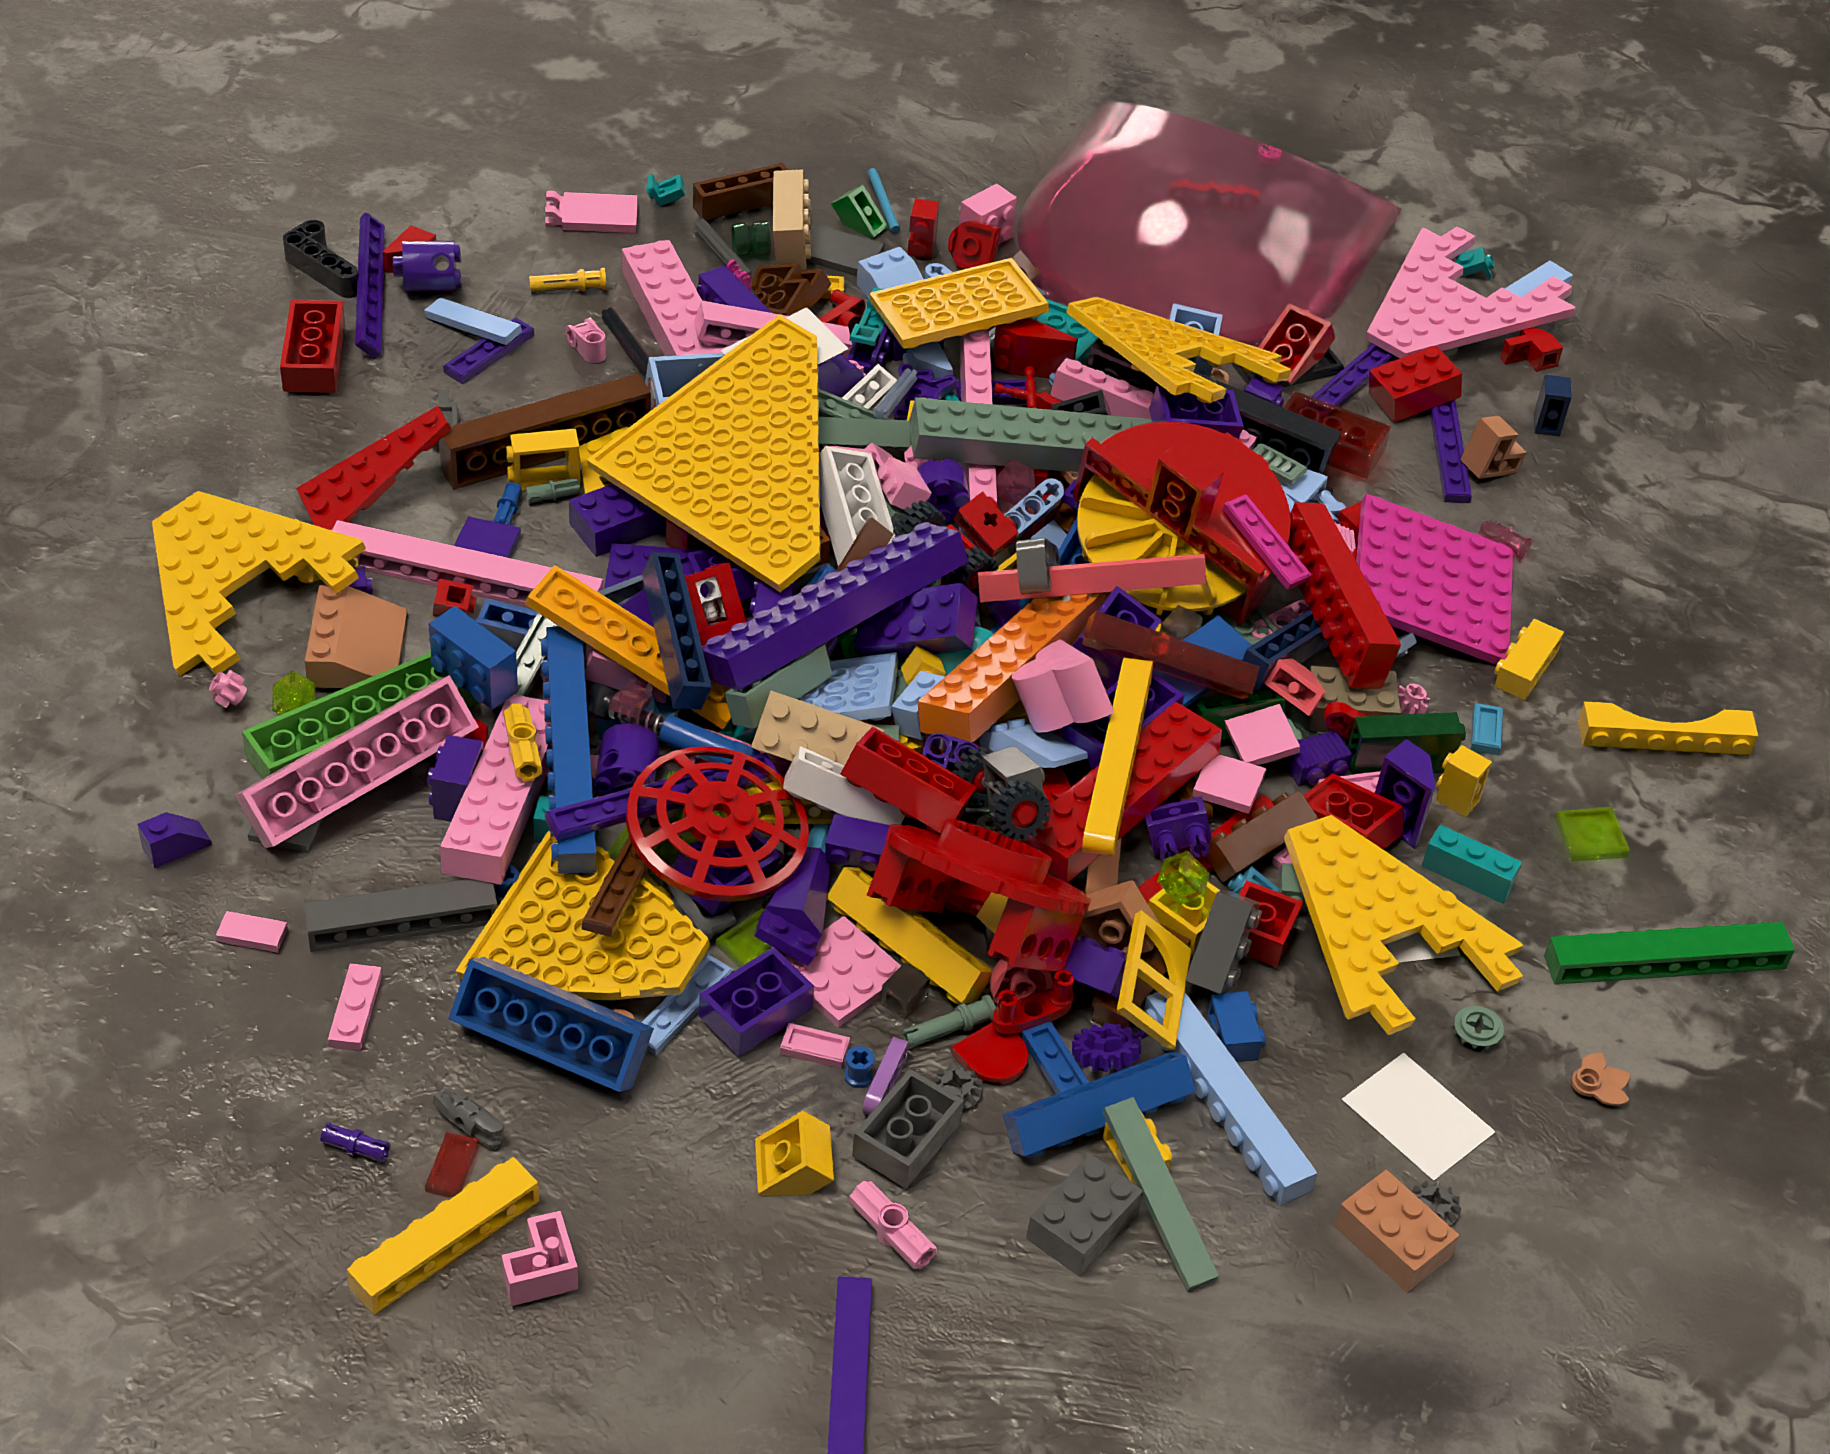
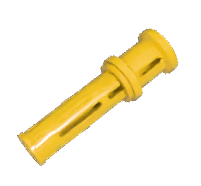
[529,268,607,292]

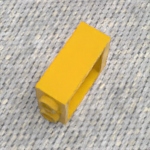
[506,429,580,493]

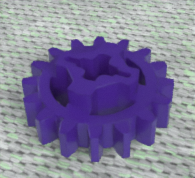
[1072,1023,1141,1072]

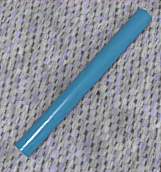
[868,168,900,234]

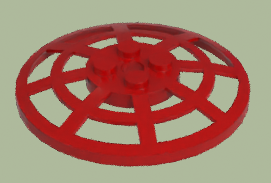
[626,746,809,901]

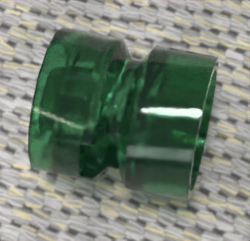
[731,221,771,256]

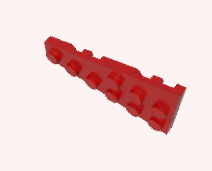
[296,406,451,530]

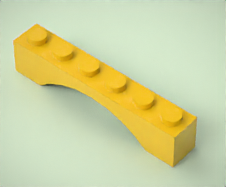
[1578,702,1758,755]

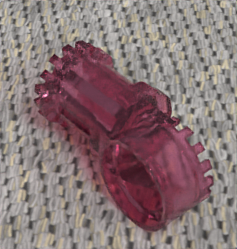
[1478,520,1533,559]

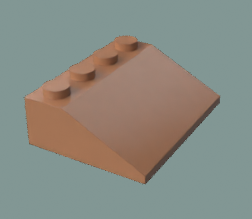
[305,585,407,688]

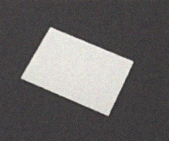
[1342,1053,1495,1180]

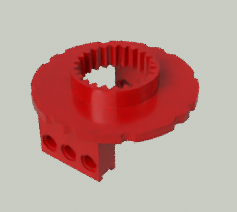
[867,819,1091,972]

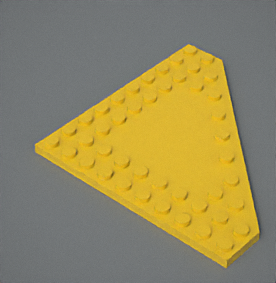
[587,314,820,593]

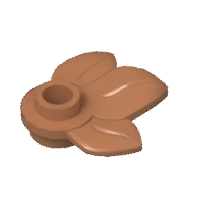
[1571,1052,1631,1106]

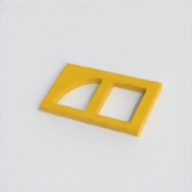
[1117,910,1192,1050]

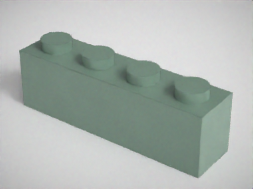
[725,644,833,729]

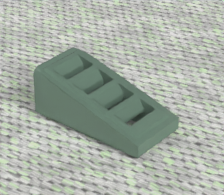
[1252,444,1307,485]

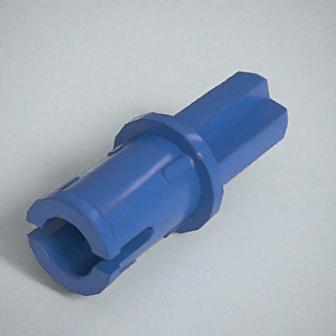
[493,483,522,525]

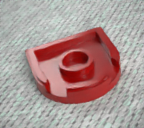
[948,221,1001,269]
[951,1023,1028,1085]

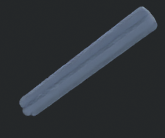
[873,368,917,420]

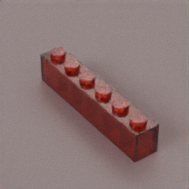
[1081,611,1260,699]

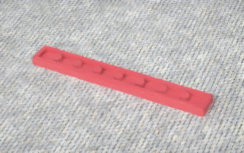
[978,554,1206,602]

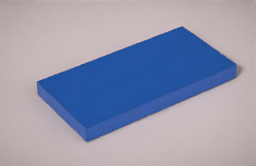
[1152,615,1252,707]

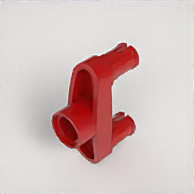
[818,289,865,335]
[992,969,1074,1034]

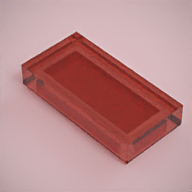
[425,1132,479,1198]

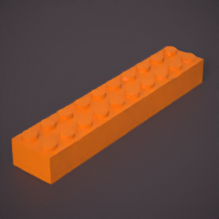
[918,592,1111,743]

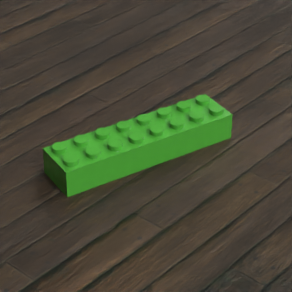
[242,652,481,779]

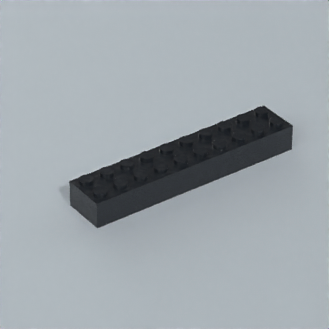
[1087,338,1342,476]

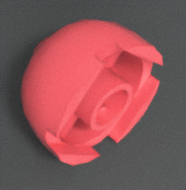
[989,958,1054,1005]

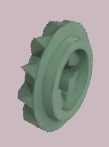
[1453,1006,1504,1050]

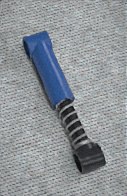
[586,682,761,763]

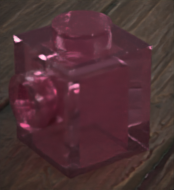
[996,459,1035,505]

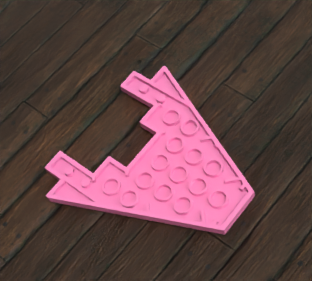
[1366,226,1576,358]

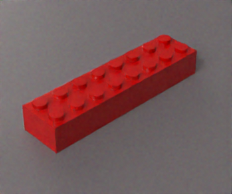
[1287,502,1401,689]
[1021,702,1222,883]

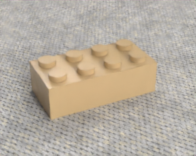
[773,169,811,270]
[751,690,885,765]

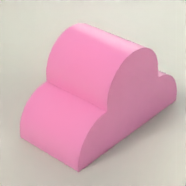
[1012,639,1114,733]

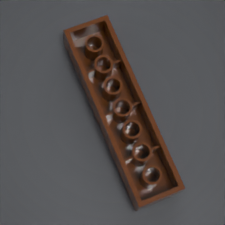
[439,373,651,490]

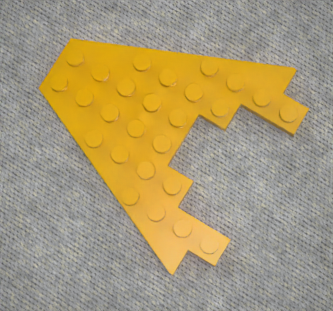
[1066,297,1292,404]
[152,491,366,676]
[1284,815,1523,1035]

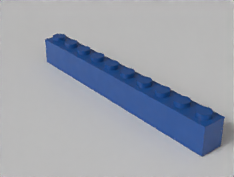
[541,626,596,874]

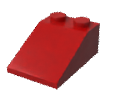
[1258,303,1335,385]
[992,317,1078,379]
[1303,773,1403,850]

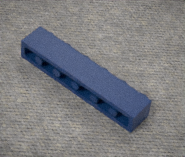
[1002,1052,1196,1158]

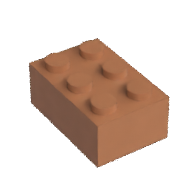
[1334,1169,1460,1293]

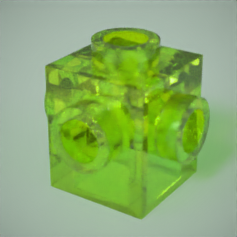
[272,670,315,715]

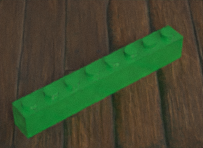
[1544,922,1795,985]

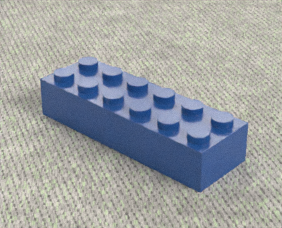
[448,957,654,1092]

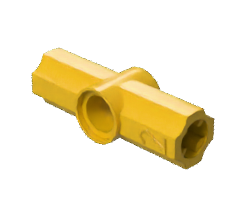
[503,703,542,782]

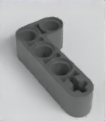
[1016,538,1060,595]

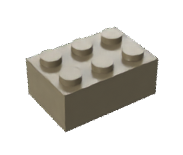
[1308,666,1401,732]

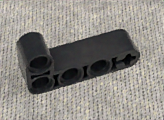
[283,219,358,298]

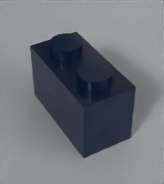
[1534,375,1572,437]

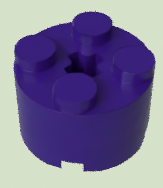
[917,459,970,524]

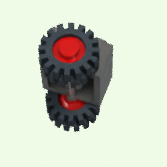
[952,746,1051,841]

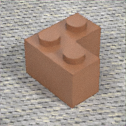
[1460,416,1527,479]

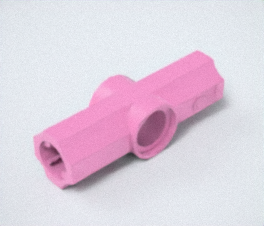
[849,1181,937,1269]

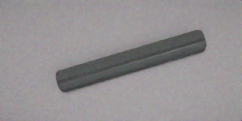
[694,218,752,278]

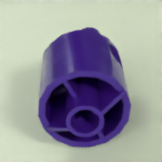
[393,241,462,292]
[593,723,660,797]

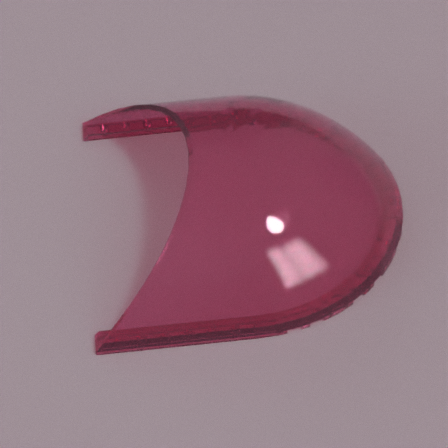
[1017,102,1401,348]

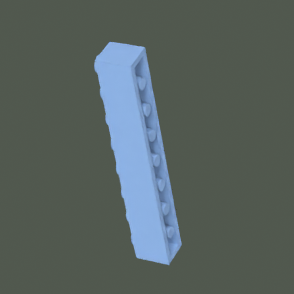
[1144,992,1317,1206]

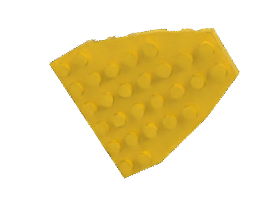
[456,831,710,1000]

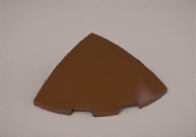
[751,263,831,316]

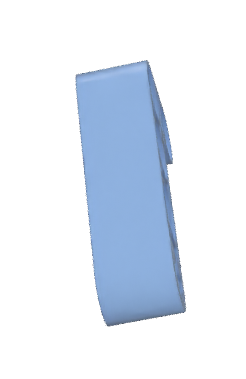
[959,478,1064,550]

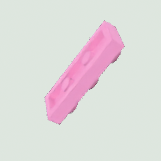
[328,964,382,1051]

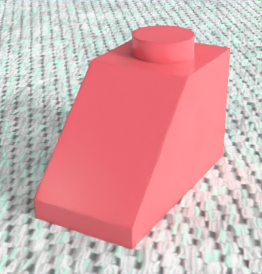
[1264,658,1326,716]

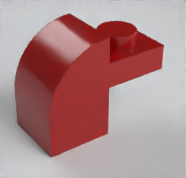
[1500,328,1563,372]

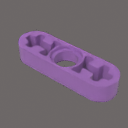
[862,1037,910,1115]

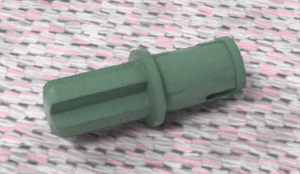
[525,478,580,504]

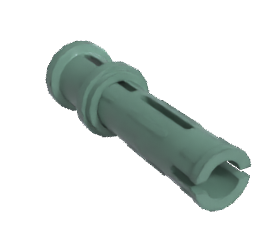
[901,994,996,1049]

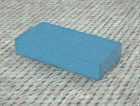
[1470,703,1503,755]

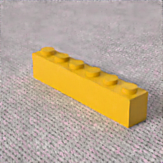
[827,867,992,1005]
[347,1157,539,1315]

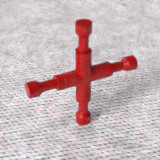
[993,366,1063,409]

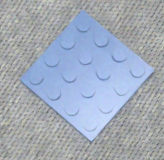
[801,652,899,721]

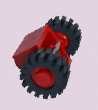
[893,500,999,596]

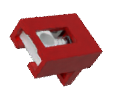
[684,563,746,646]

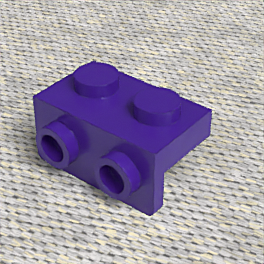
[847,326,892,375]

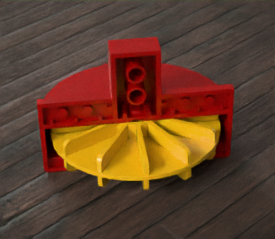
[1073,422,1291,625]

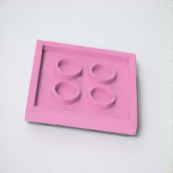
[785,916,908,1028]

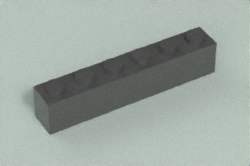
[303,879,497,952]

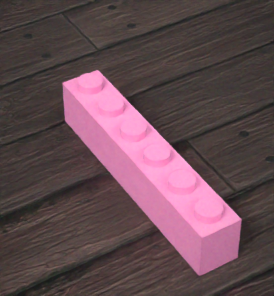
[694,301,852,359]

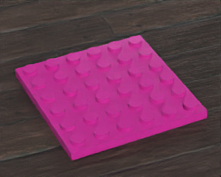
[1356,493,1513,665]

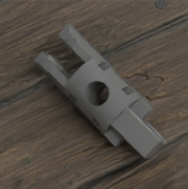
[433,1086,505,1151]

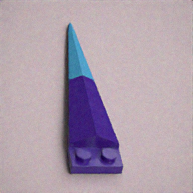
[754,824,831,966]

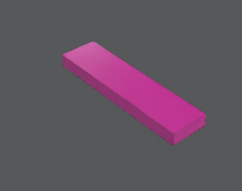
[1222,494,1312,590]

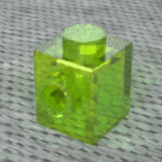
[1157,851,1210,905]

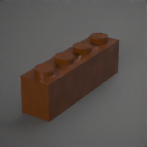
[693,163,788,220]
[1205,790,1319,882]
[1092,923,1191,1029]

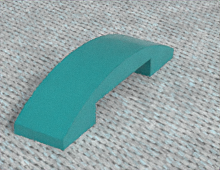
[849,287,888,346]

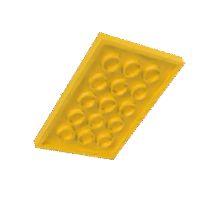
[869,258,1049,349]

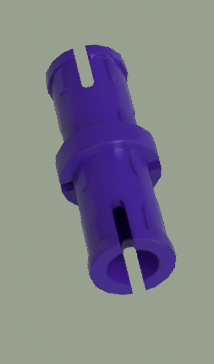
[320,1122,391,1163]

